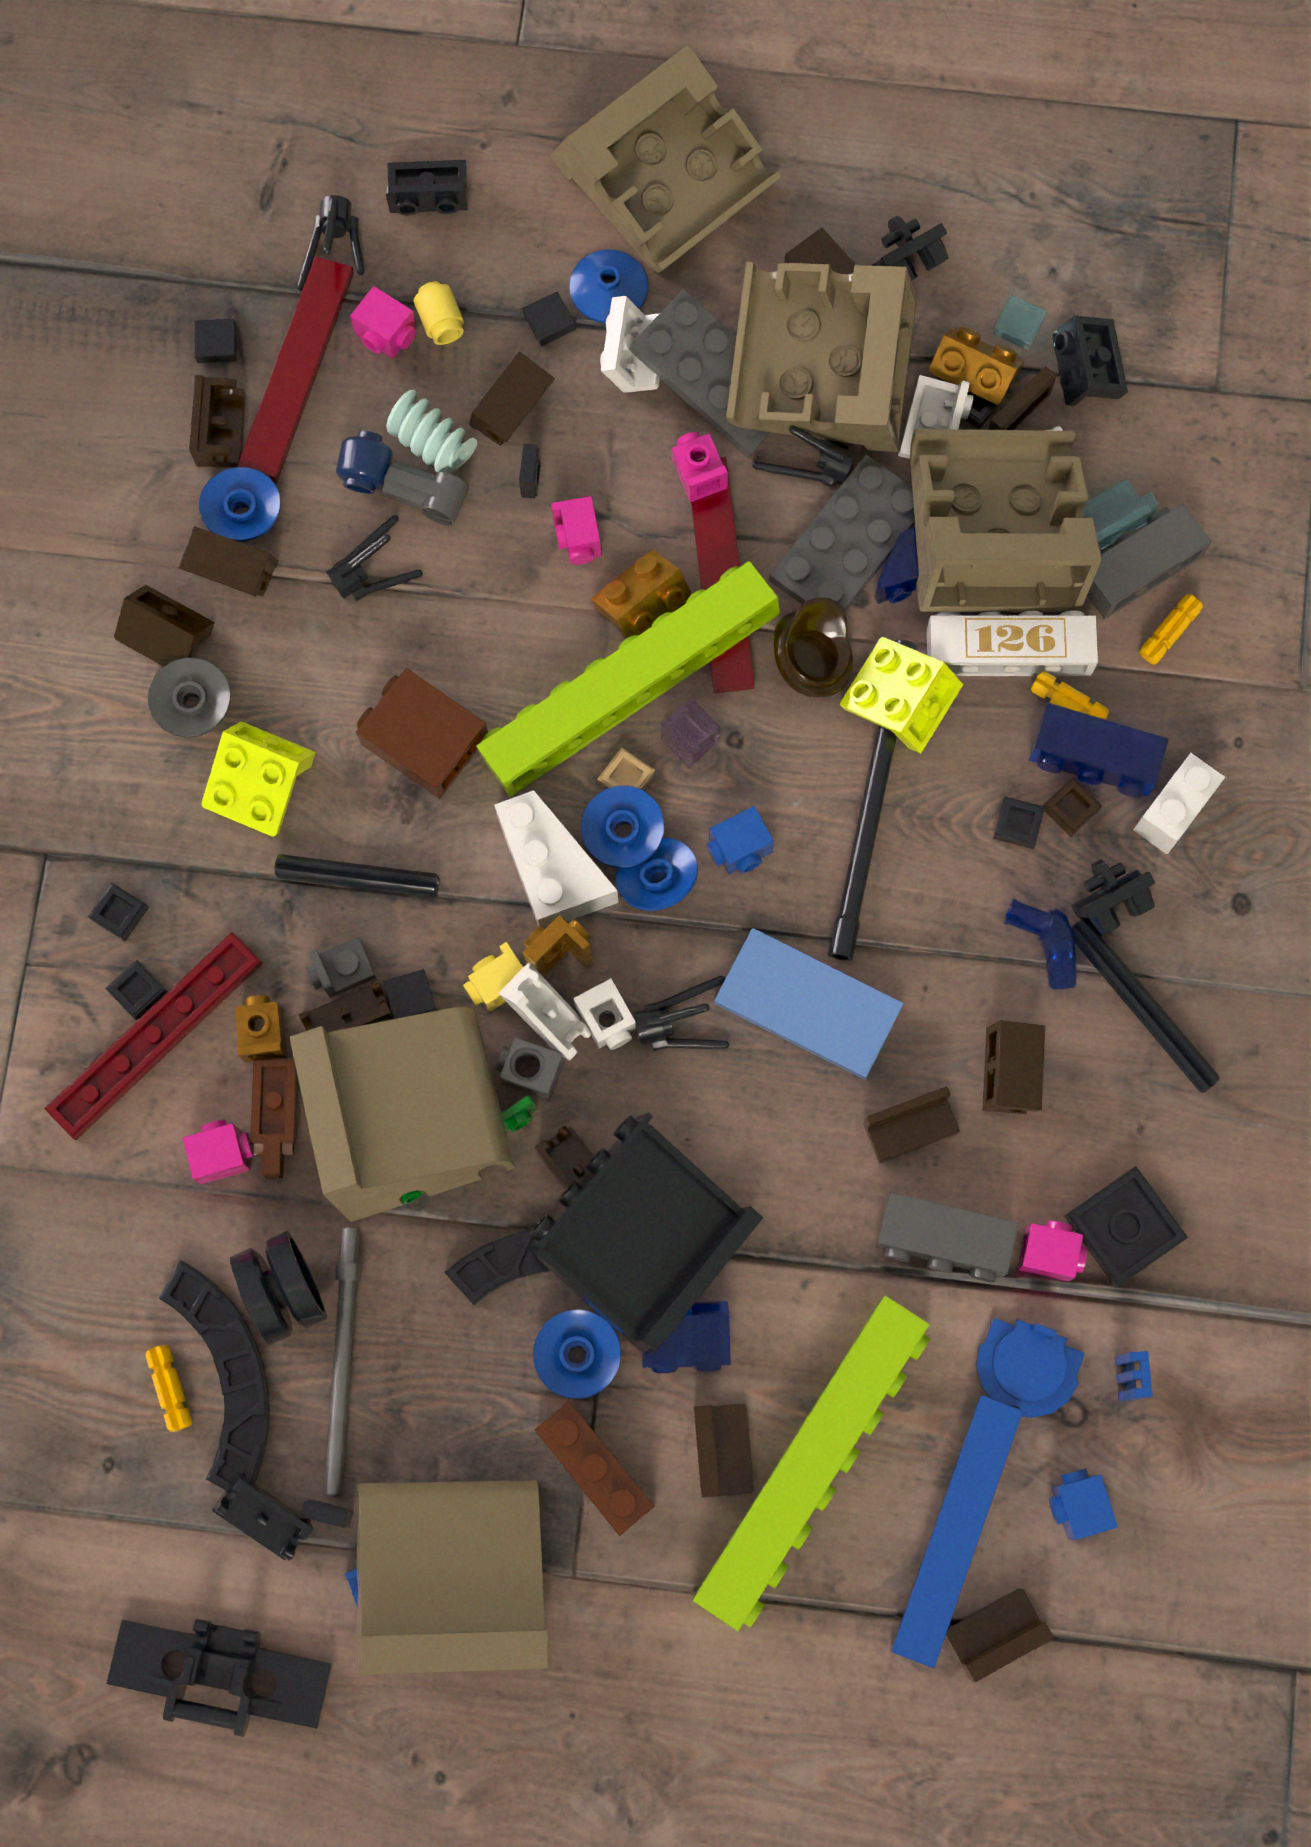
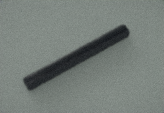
[1068,918,1220,1093]

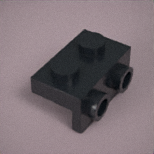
[386,159,468,216]

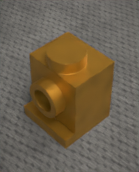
[235,995,287,1063]

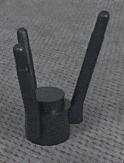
[297,195,364,291]
[752,426,857,487]
[326,515,423,601]
[634,976,729,1051]

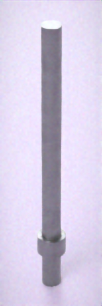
[324,1228,362,1495]

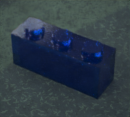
[1028,703,1169,797]

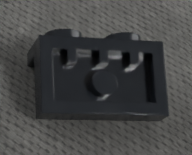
[1052,315,1128,406]

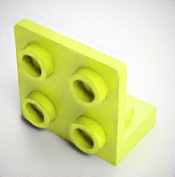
[840,637,964,754]
[201,721,316,837]

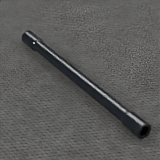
[828,640,917,961]

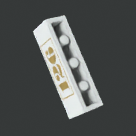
[926,611,1098,676]

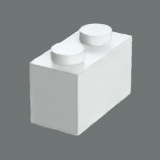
[1133,753,1225,854]

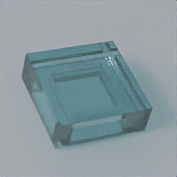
[993,295,1047,350]

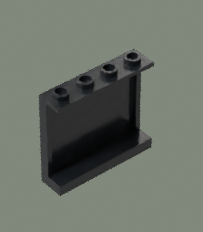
[526,1113,763,1353]

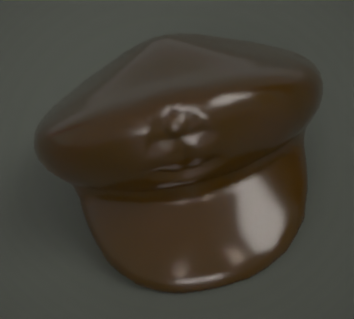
[774,597,853,697]

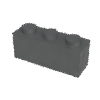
[1087,503,1212,620]
[875,1192,1018,1282]

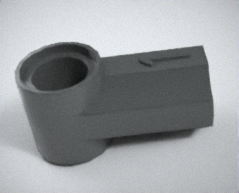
[382,461,469,526]

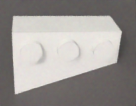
[494,790,619,929]

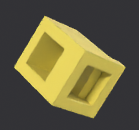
[463,942,523,1013]

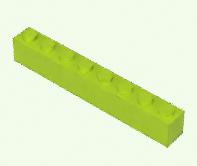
[476,561,780,798]
[692,1295,931,1631]

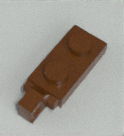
[250,1058,298,1179]

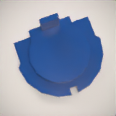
[976,1318,1085,1418]

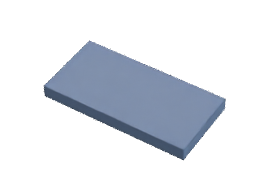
[714,928,904,1080]

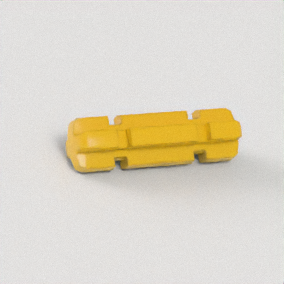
[1139,594,1203,665]
[1031,671,1109,729]
[145,1345,192,1432]

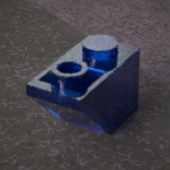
[875,527,919,604]
[642,1301,731,1373]

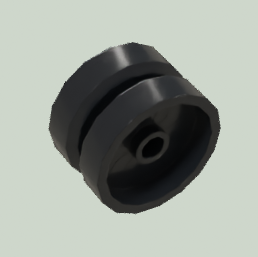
[230,1231,327,1345]

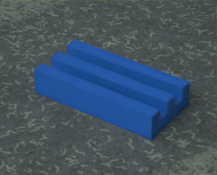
[1114,1351,1153,1402]

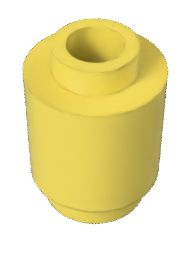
[414,281,464,345]

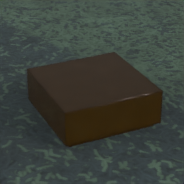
[1043,778,1102,837]

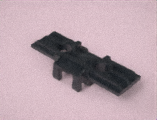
[106,1618,332,1737]

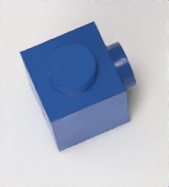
[706,806,774,875]
[1049,1468,1118,1540]

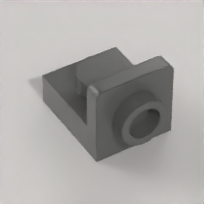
[306,937,376,998]

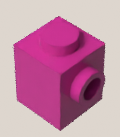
[350,286,416,359]
[182,1120,254,1184]
[1017,1221,1088,1282]

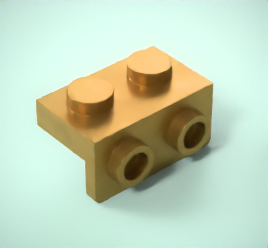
[929,326,1025,405]
[591,549,692,639]
[523,915,593,977]

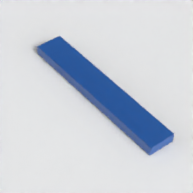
[890,1395,1023,1669]

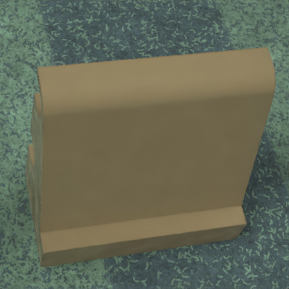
[550,44,782,273]
[726,262,917,452]
[910,429,1102,612]
[289,1007,515,1222]
[356,1480,548,1675]

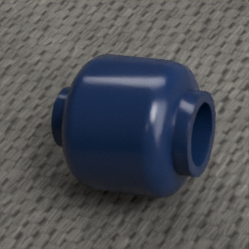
[336,431,393,494]

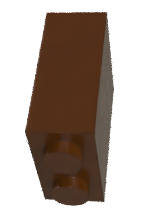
[356,668,488,800]

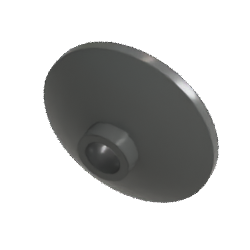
[148,658,231,738]

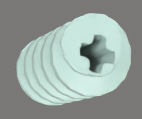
[386,389,477,474]

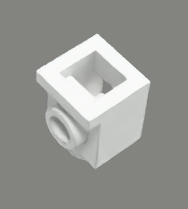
[574,978,636,1050]

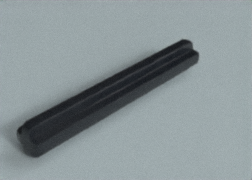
[274,854,440,898]

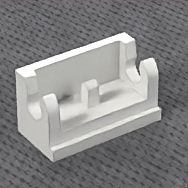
[499,963,591,1061]

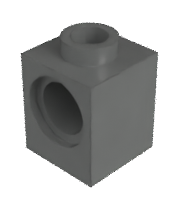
[496,1037,565,1101]

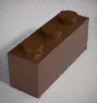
[535,1401,655,1536]

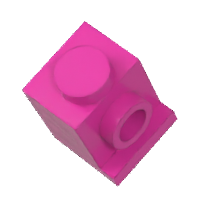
[672,432,728,502]
[551,496,601,565]

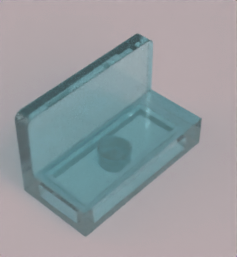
[1083,480,1159,550]

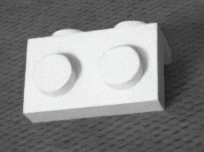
[600,296,660,393]
[898,375,973,459]

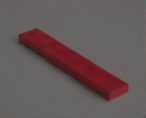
[237,256,354,483]
[691,456,755,693]
[44,932,263,1140]

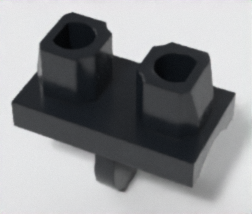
[872,216,949,281]
[1071,859,1155,935]

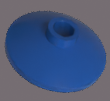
[569,250,648,324]
[199,467,281,542]
[581,786,664,868]
[616,838,698,911]
[533,1310,621,1399]

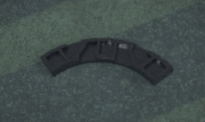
[444,1229,552,1306]
[158,1260,270,1490]

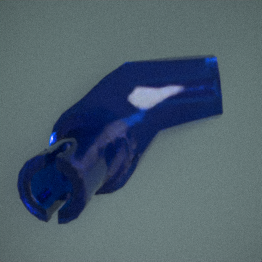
[1003,898,1077,989]

